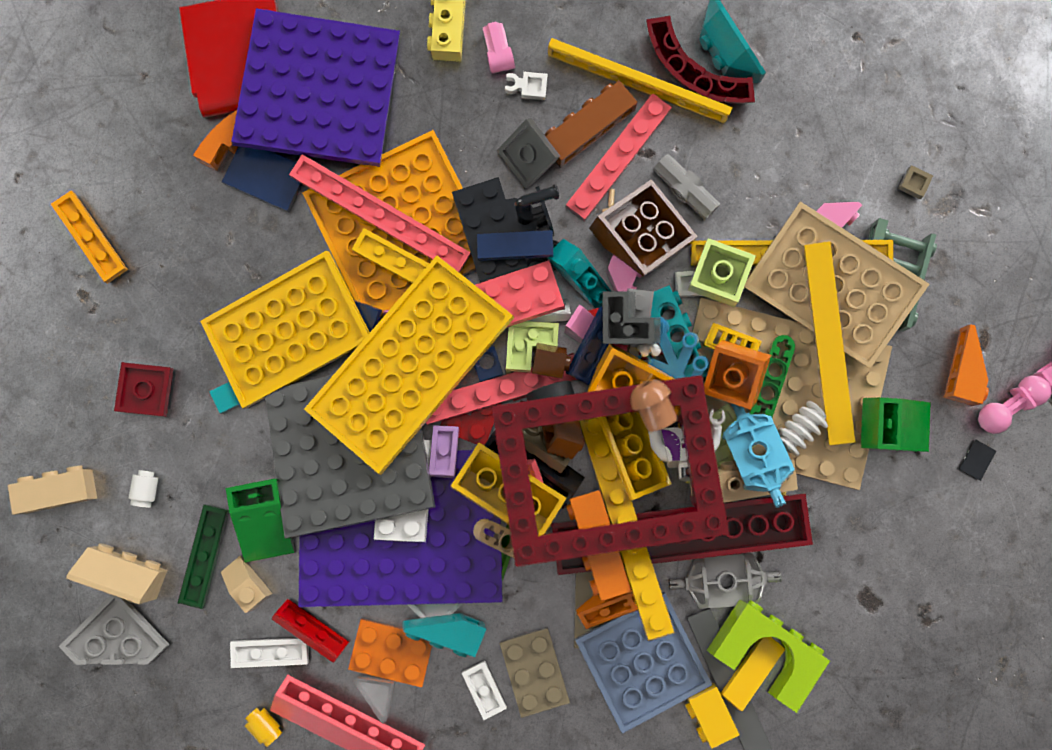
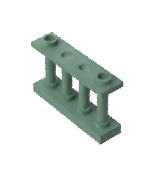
[867,218,937,332]

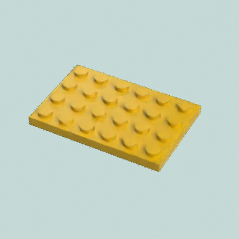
[200,251,370,409]

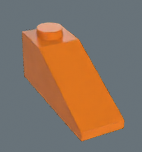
[944,324,989,406]
[576,571,638,629]

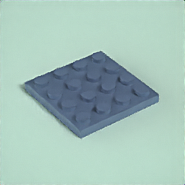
[575,592,712,734]

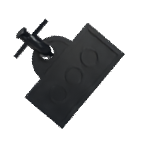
[452,177,559,283]

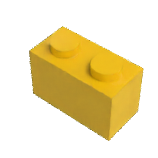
[685,683,739,748]

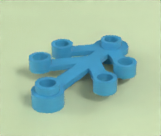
[638,317,709,379]

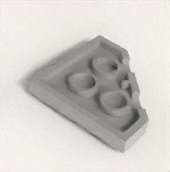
[58,595,170,665]

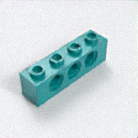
[650,285,710,382]

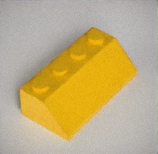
[598,412,672,501]
[451,443,566,536]

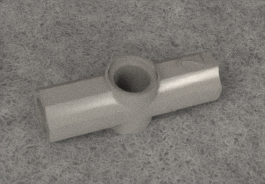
[653,154,720,220]

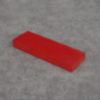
[272,599,349,663]

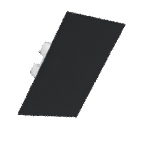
[960,439,996,481]

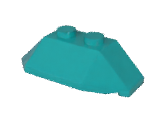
[699,0,766,84]

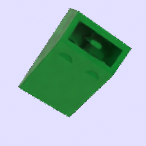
[861,397,931,452]
[225,478,295,563]

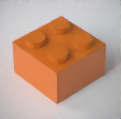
[704,340,771,410]

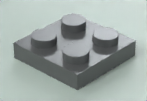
[497,118,560,188]

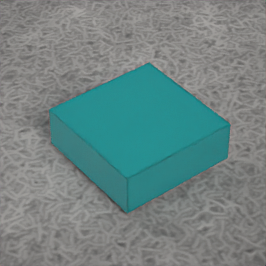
[209,382,240,414]

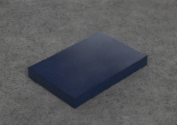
[222,147,302,213]

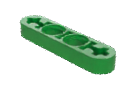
[748,335,795,418]

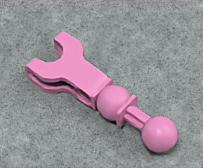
[978,361,1052,434]

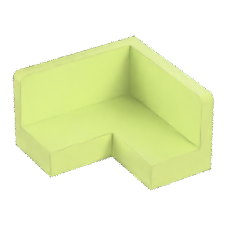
[506,321,559,374]

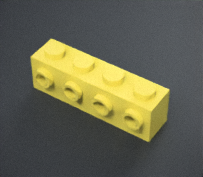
[427,0,466,62]

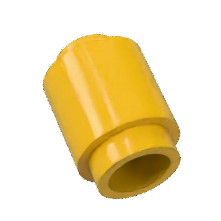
[244,708,283,747]

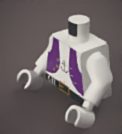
[648,409,725,481]

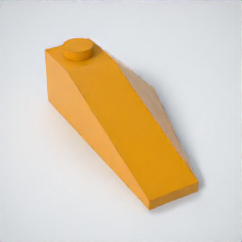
[587,344,680,415]

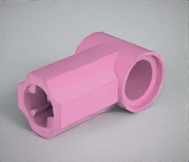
[483,22,515,74]

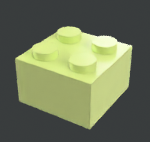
[688,238,756,307]

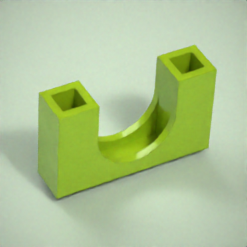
[707,600,830,713]

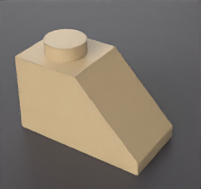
[221,555,273,613]

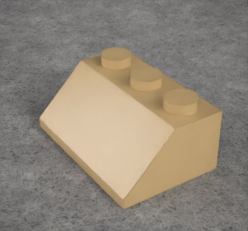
[66,543,167,604]

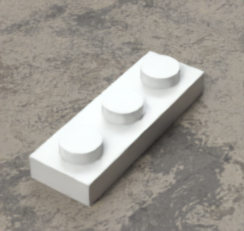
[230,638,309,668]

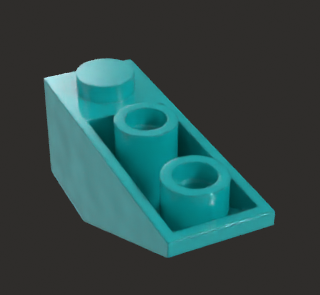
[547,239,612,309]
[402,613,487,657]

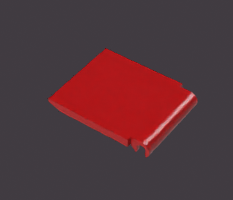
[179,0,278,118]

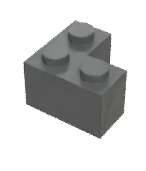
[603,291,661,344]

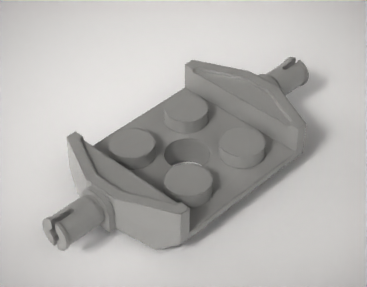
[669,553,782,609]

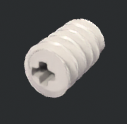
[778,401,828,456]

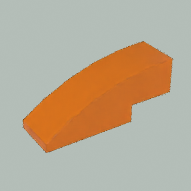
[193,110,239,171]

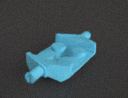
[722,404,795,508]

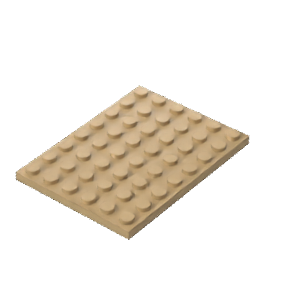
[676,298,892,490]

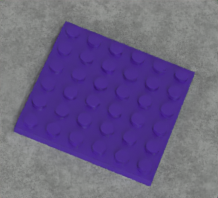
[231,8,400,167]

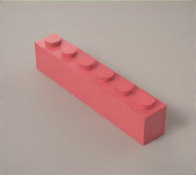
[270,675,425,750]

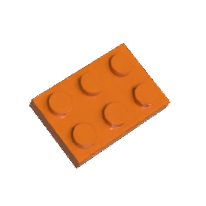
[348,618,432,688]

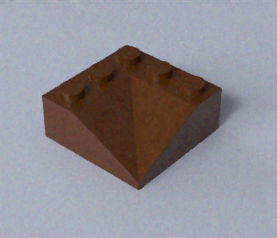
[589,179,698,277]

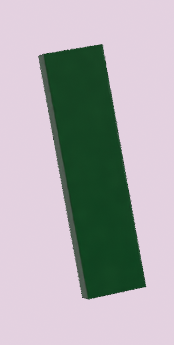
[178,504,229,609]

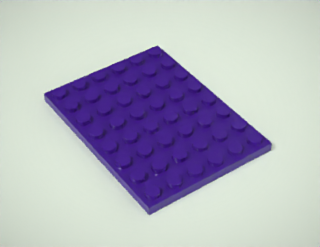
[298,450,503,607]

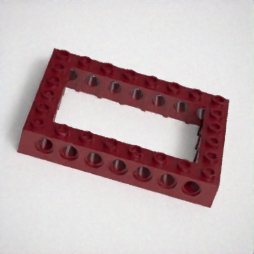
[492,375,729,567]

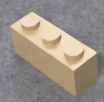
[8,465,97,515]

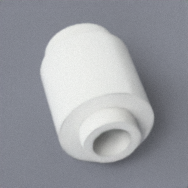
[128,470,158,507]

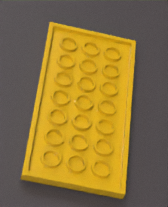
[304,255,514,475]

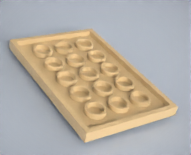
[744,201,930,368]

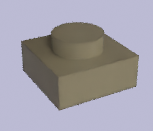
[898,165,933,199]

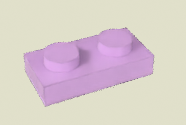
[429,425,459,478]

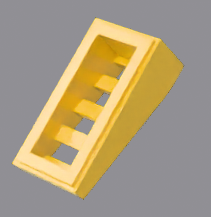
[703,323,762,351]

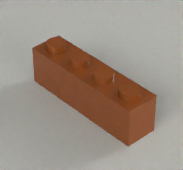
[544,80,638,168]

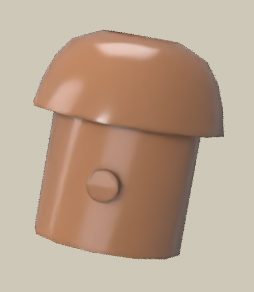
[630,380,677,432]

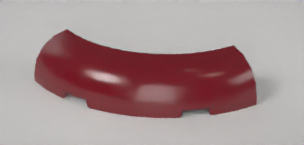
[646,16,755,104]

